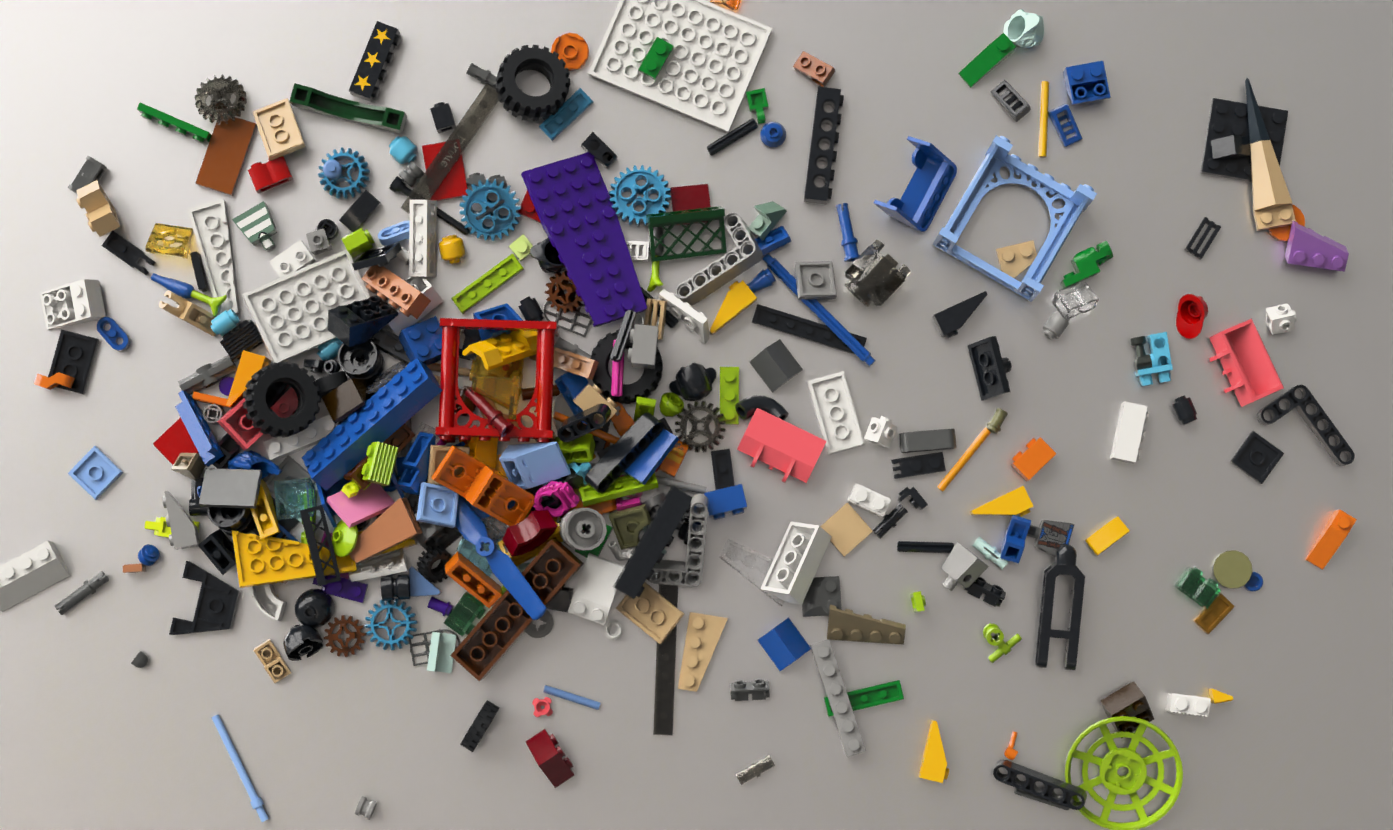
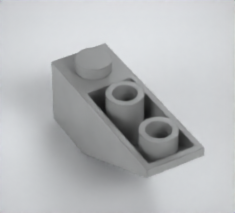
[162,491,200,550]

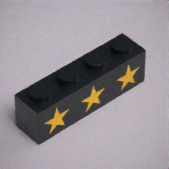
[349,21,401,102]

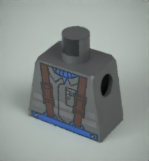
[1027,520,1074,557]

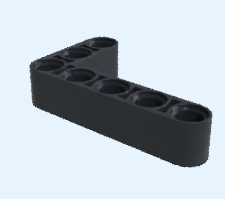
[1257,385,1355,466]

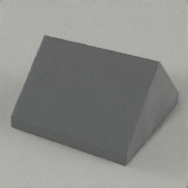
[750,339,803,393]

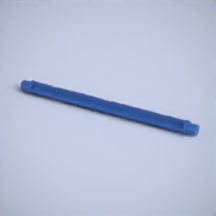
[762,253,876,367]

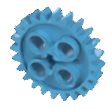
[609,165,671,226]
[459,178,521,241]

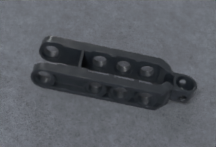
[1035,544,1085,670]

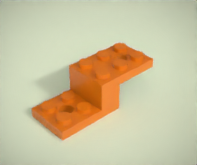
[431,445,535,526]

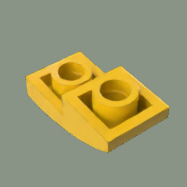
[1085,516,1130,556]

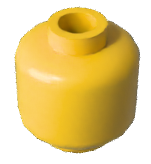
[438,235,466,264]

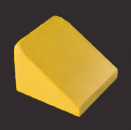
[1208,689,1234,704]

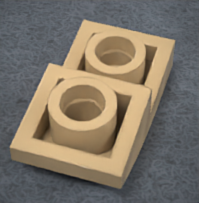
[253,639,291,683]

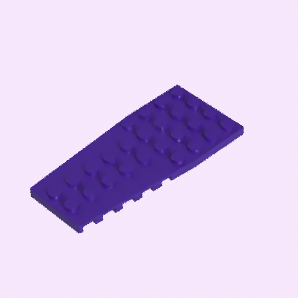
[521,152,647,327]

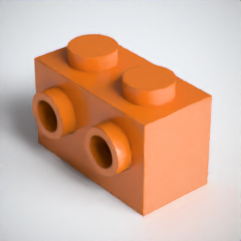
[1011,437,1056,481]

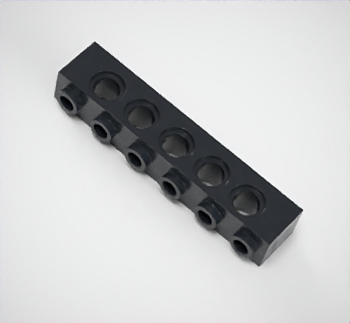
[804,86,844,204]

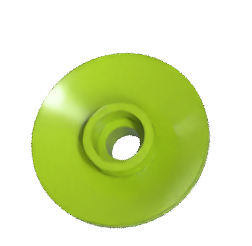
[331,520,358,557]

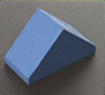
[409,566,442,597]

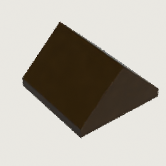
[322,378,367,424]

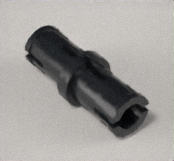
[872,503,908,539]

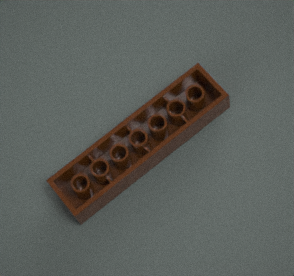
[450,538,584,681]

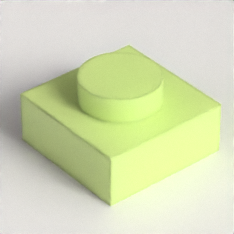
[509,234,533,261]

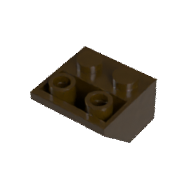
[1101,681,1154,739]

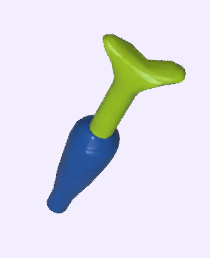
[151,273,227,317]

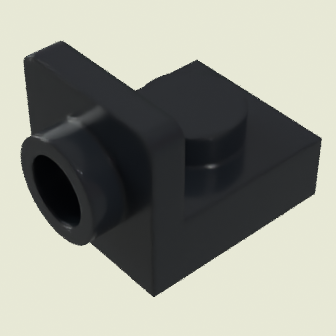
[897,487,928,510]

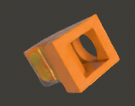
[659,440,690,478]

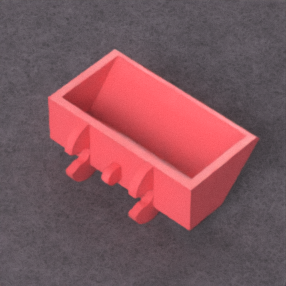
[1209,319,1284,407]
[737,408,826,483]

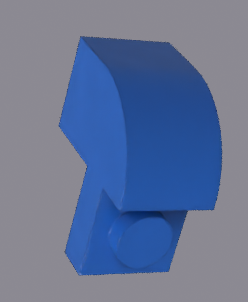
[1000,515,1031,563]

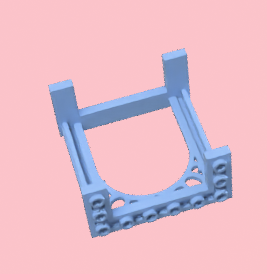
[932,135,1097,302]

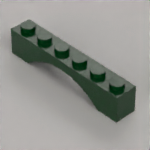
[289,83,407,134]

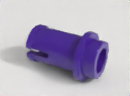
[427,596,453,617]

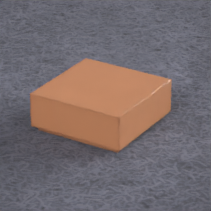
[123,564,146,573]

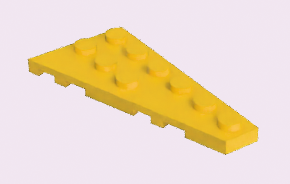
[232,530,357,588]

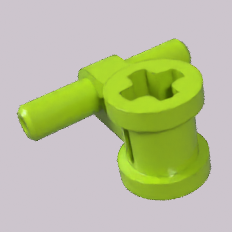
[983,623,1022,663]

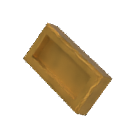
[1194,593,1235,634]

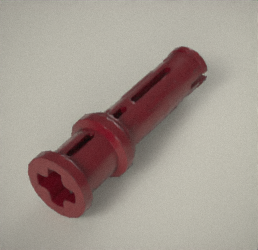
[465,386,514,437]

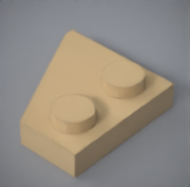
[996,240,1037,278]

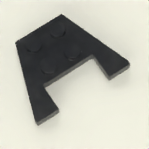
[169,561,240,635]

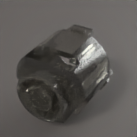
[844,240,911,307]

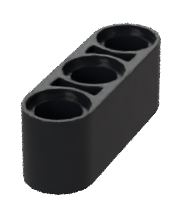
[557,404,611,442]

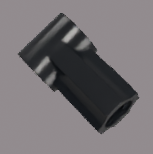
[189,478,208,516]

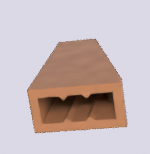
[349,498,423,563]

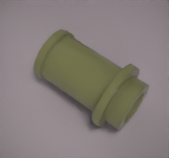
[987,408,1008,434]

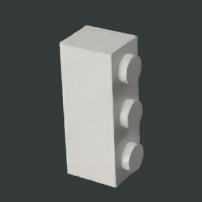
[1110,401,1149,464]

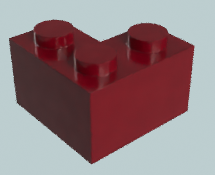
[526,729,574,788]

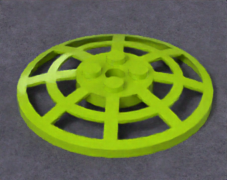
[1065,716,1183,830]

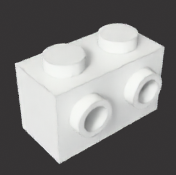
[269,240,316,278]

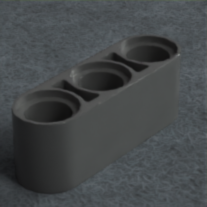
[899,429,957,453]

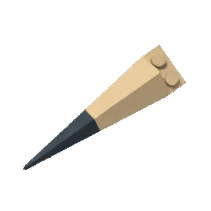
[1245,78,1296,231]

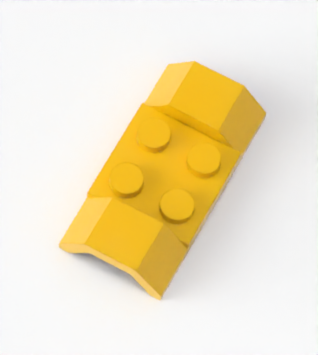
[462,330,537,370]

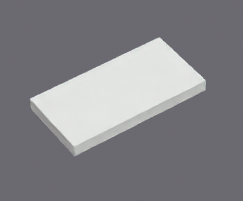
[807,371,865,455]

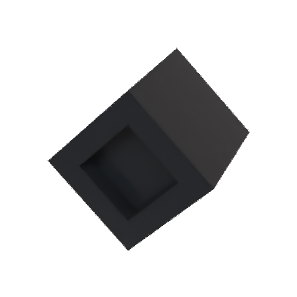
[430,102,456,134]

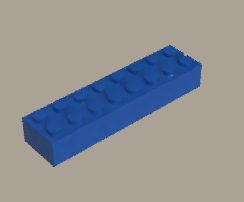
[302,358,443,491]

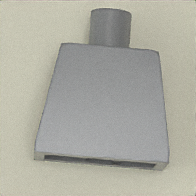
[942,542,989,591]

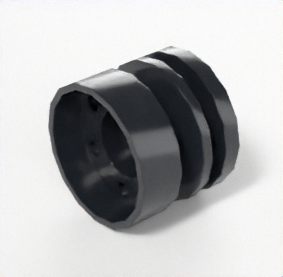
[338,339,384,383]
[207,507,255,536]

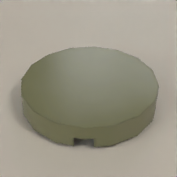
[1213,550,1252,589]

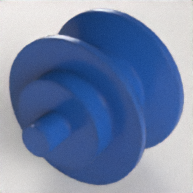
[138,544,160,566]

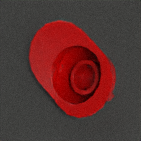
[1176,294,1208,339]

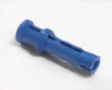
[836,203,861,262]

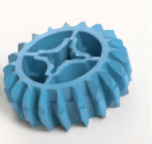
[318,147,370,199]
[365,599,417,650]

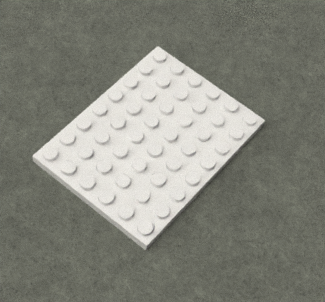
[588,0,772,133]

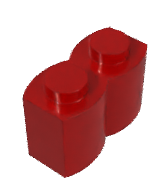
[248,156,293,193]

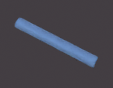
[543,685,600,710]

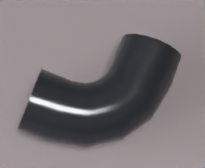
[735,396,789,420]

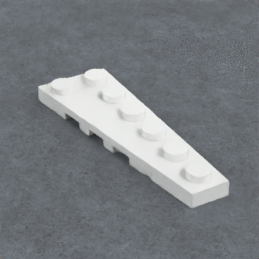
[187,199,239,315]

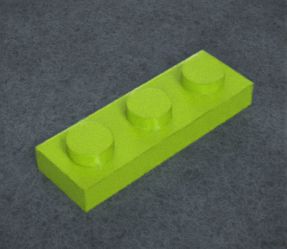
[720,367,739,425]

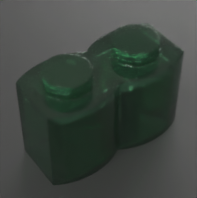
[1174,566,1221,609]
[444,591,486,637]

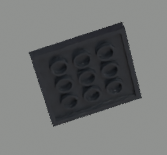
[1200,98,1288,182]

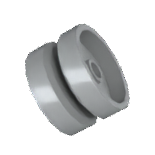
[559,508,607,551]

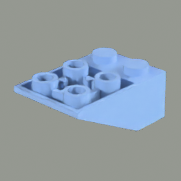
[499,442,571,489]

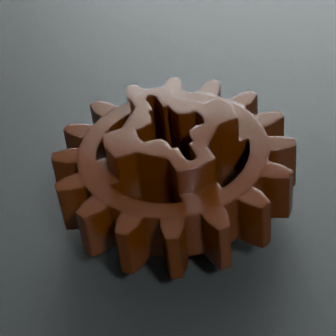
[545,271,583,313]
[323,615,366,657]

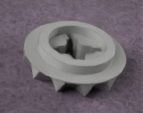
[525,610,553,638]

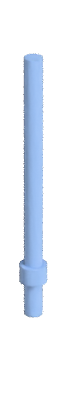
[212,714,269,822]

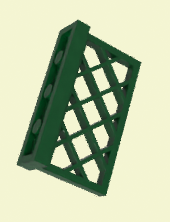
[646,206,727,262]

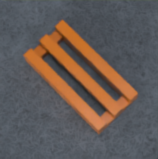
[192,391,231,409]

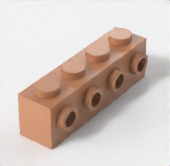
[362,265,431,319]

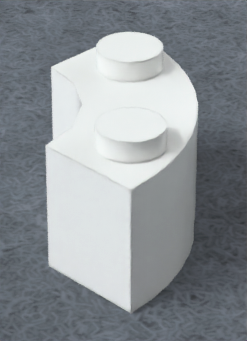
[250,584,287,621]

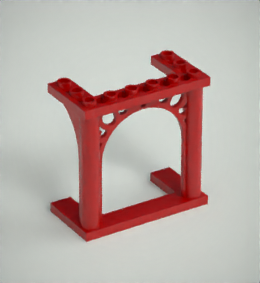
[435,318,560,443]

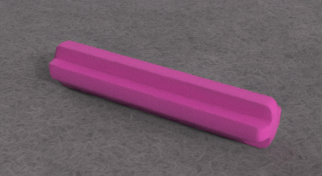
[611,340,625,397]

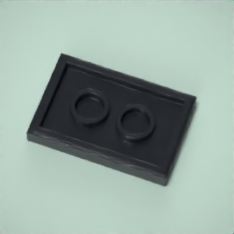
[48,329,99,395]

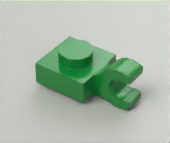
[746,88,768,124]

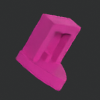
[616,497,642,511]

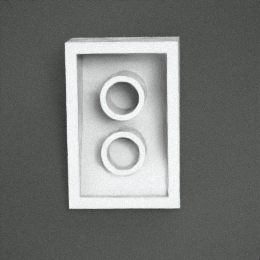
[568,553,625,625]

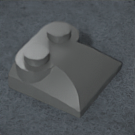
[802,576,841,617]

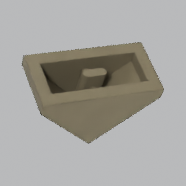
[171,453,206,481]

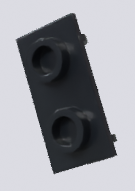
[965,576,1006,607]

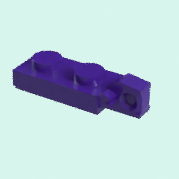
[312,575,368,603]

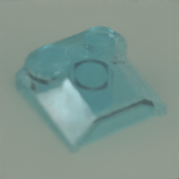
[274,478,316,520]

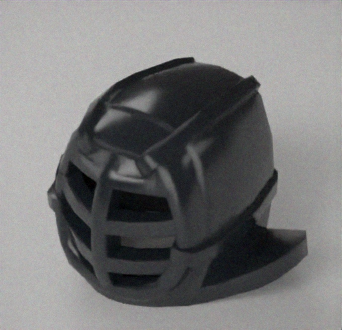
[530,238,566,274]
[669,363,716,401]

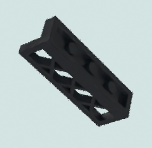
[299,505,341,586]

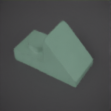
[749,201,787,240]

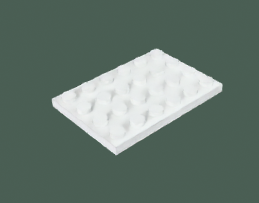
[242,249,370,363]

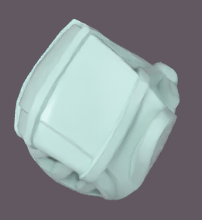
[1004,9,1044,48]

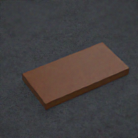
[196,112,257,196]

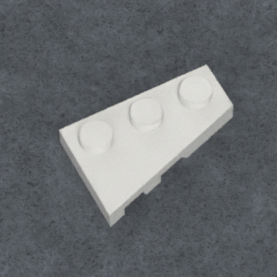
[659,289,709,344]
[349,548,408,582]

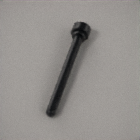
[389,176,470,235]

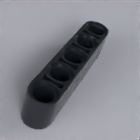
[585,412,664,493]
[993,760,1087,810]

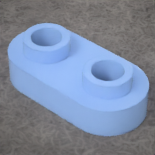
[378,220,410,246]

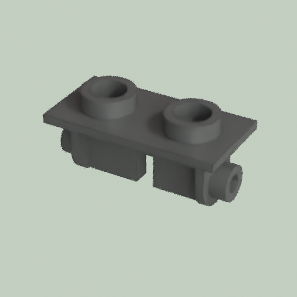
[730,679,770,701]

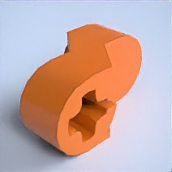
[34,372,75,390]

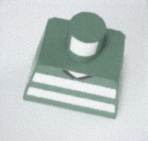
[232,201,277,251]

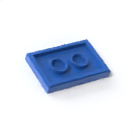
[624,428,679,485]

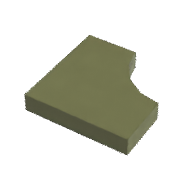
[609,504,652,550]

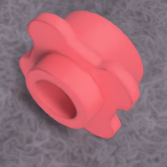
[532,697,553,717]

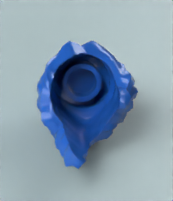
[228,450,282,480]

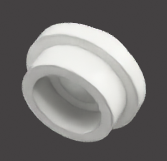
[604,620,623,640]

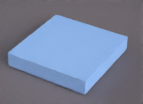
[68,446,123,500]
[416,482,459,528]

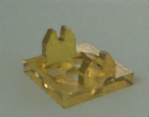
[145,223,193,259]

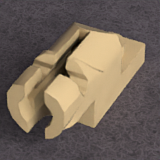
[159,291,217,336]

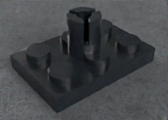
[967,336,1012,401]

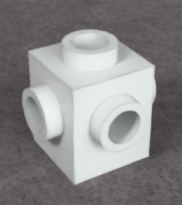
[1266,303,1297,335]
[864,416,898,448]

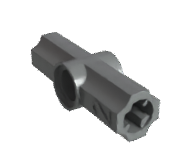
[178,355,237,395]

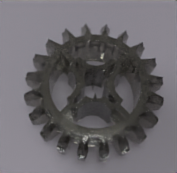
[195,74,247,125]
[675,401,726,452]

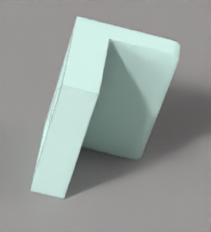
[427,632,457,673]

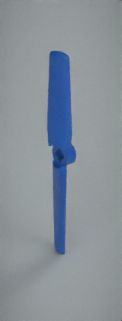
[440,485,546,621]

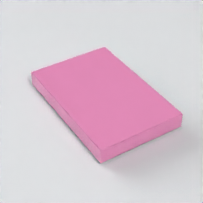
[326,483,395,528]

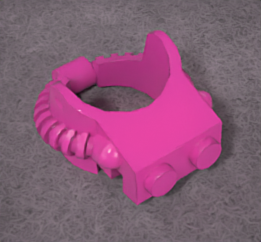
[534,481,580,517]

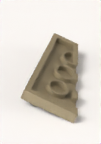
[827,605,906,645]

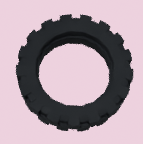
[460,700,499,752]

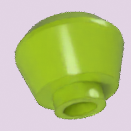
[659,392,684,417]

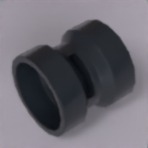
[317,219,339,241]

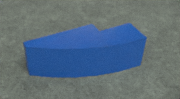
[397,432,436,495]

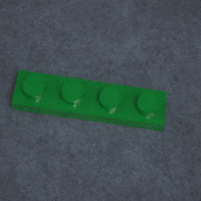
[137,102,212,143]
[824,680,904,717]

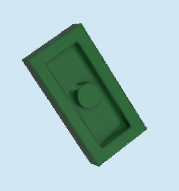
[639,37,674,80]

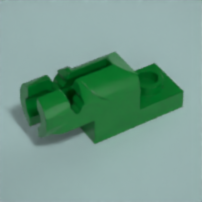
[1060,241,1113,290]

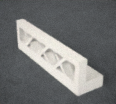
[409,200,437,277]

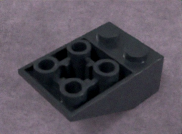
[328,296,398,347]

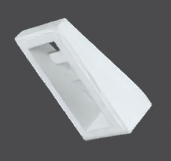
[626,241,649,262]

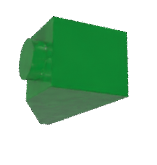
[958,33,1016,88]

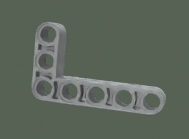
[676,213,763,306]
[649,494,709,587]

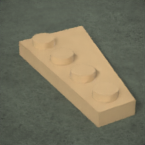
[678,612,728,692]

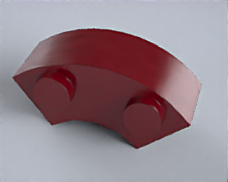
[502,510,558,557]

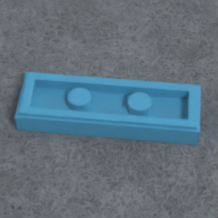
[539,88,593,141]

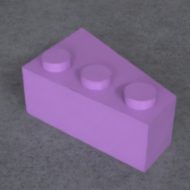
[1285,220,1349,272]

